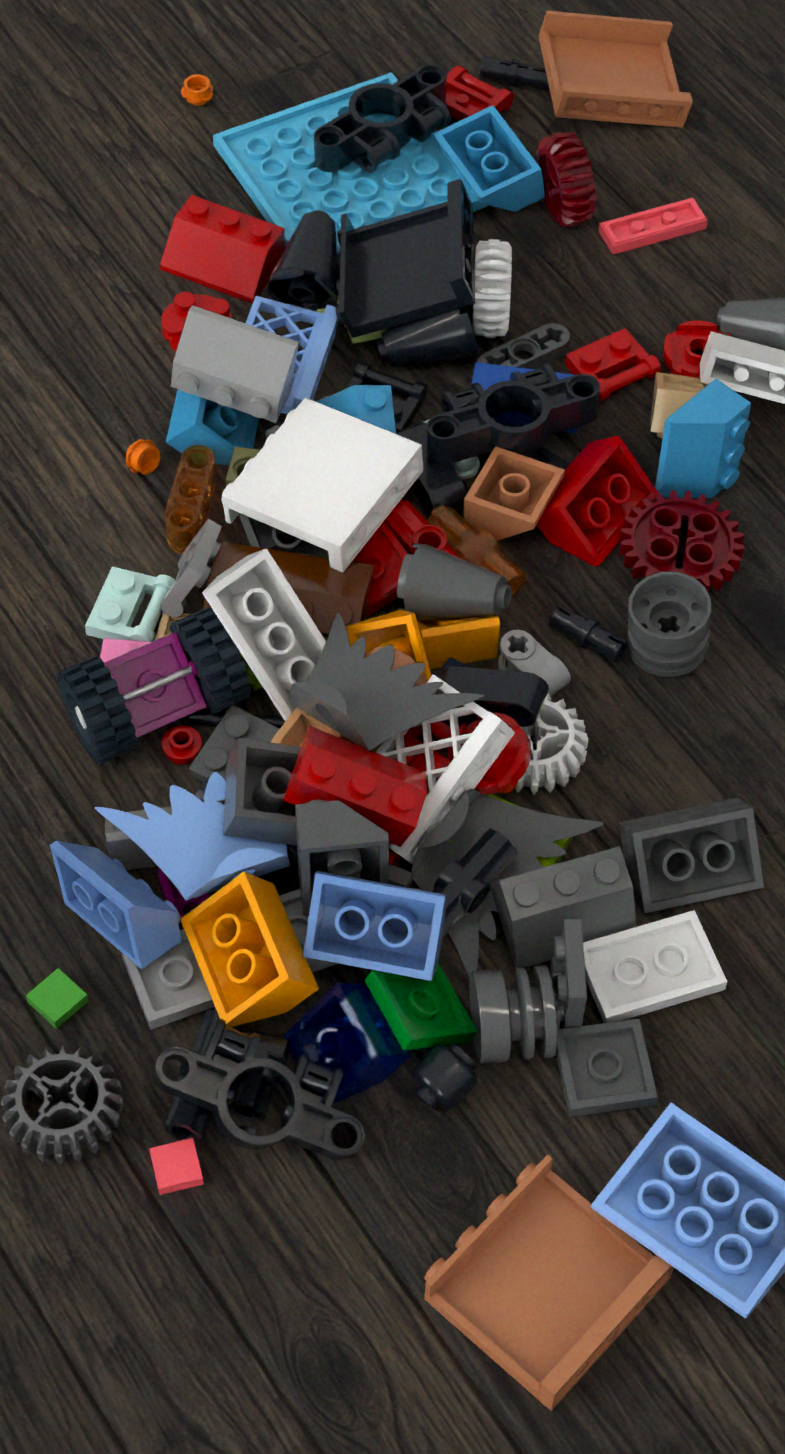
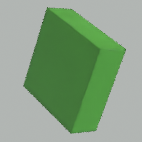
[26,968,89,1029]

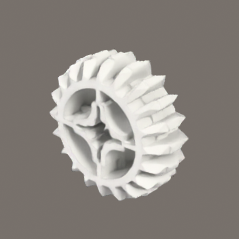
[472,239,512,338]
[515,692,588,795]

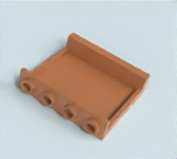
[539,11,693,128]
[424,1154,674,1411]

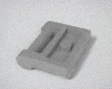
[161,519,222,617]

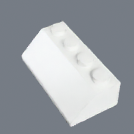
[202,548,326,721]

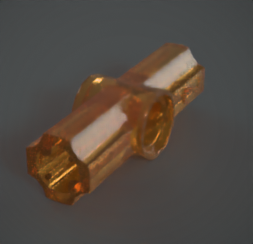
[427,505,526,597]

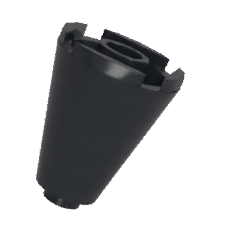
[267,210,338,312]
[376,307,480,367]

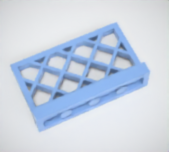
[246,296,338,414]

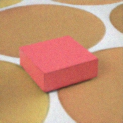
[149,1138,204,1195]

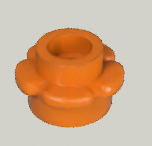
[181,74,213,106]
[126,439,160,474]

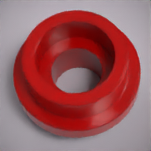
[162,726,202,765]

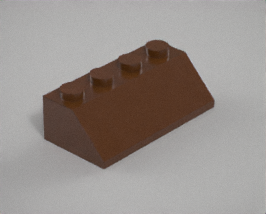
[203,542,375,636]

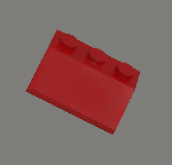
[160,195,285,304]
[536,435,658,567]
[283,726,427,847]

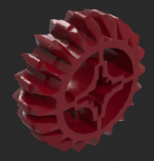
[536,132,597,227]

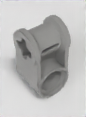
[497,630,571,697]

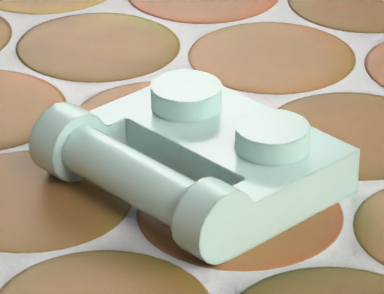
[85,566,175,642]

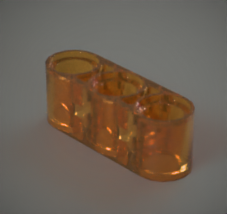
[164,445,217,553]

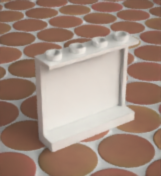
[222,398,423,572]

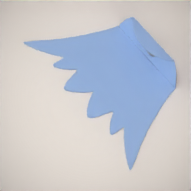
[95,772,290,900]

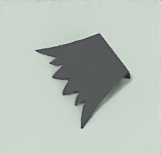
[290,613,485,751]
[411,789,604,979]

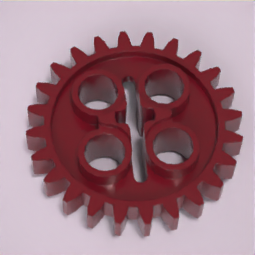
[619,490,745,592]

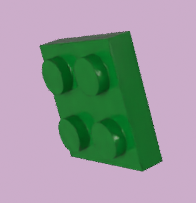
[364,963,478,1051]

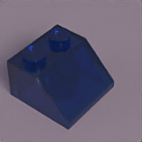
[283,983,410,1105]

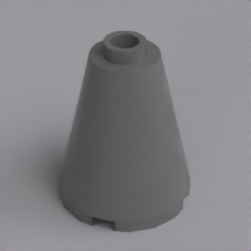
[716,297,785,351]
[397,543,512,621]

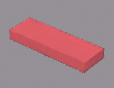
[598,198,708,255]

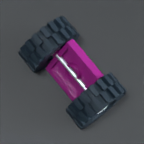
[57,607,251,765]

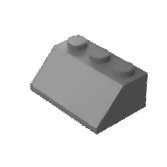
[171,305,299,423]

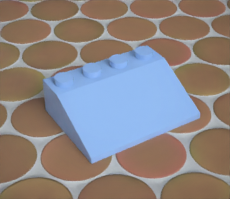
[591,1103,785,1319]

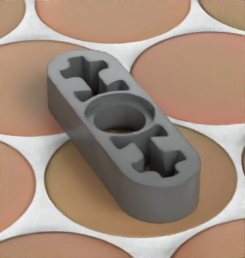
[478,323,570,370]

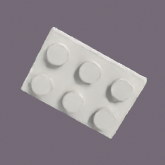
[583,910,727,1023]

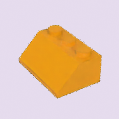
[181,872,319,1027]

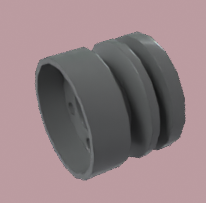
[628,572,711,677]
[469,965,560,1064]

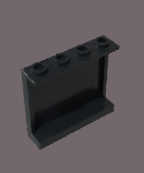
[335,179,475,338]

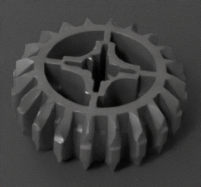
[1,1044,123,1165]

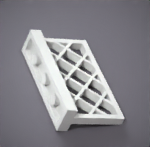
[376,675,515,865]

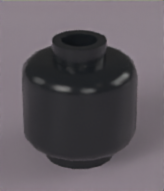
[412,1043,478,1110]

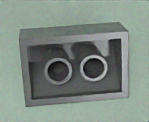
[619,797,764,913]
[295,800,389,916]
[491,846,636,969]

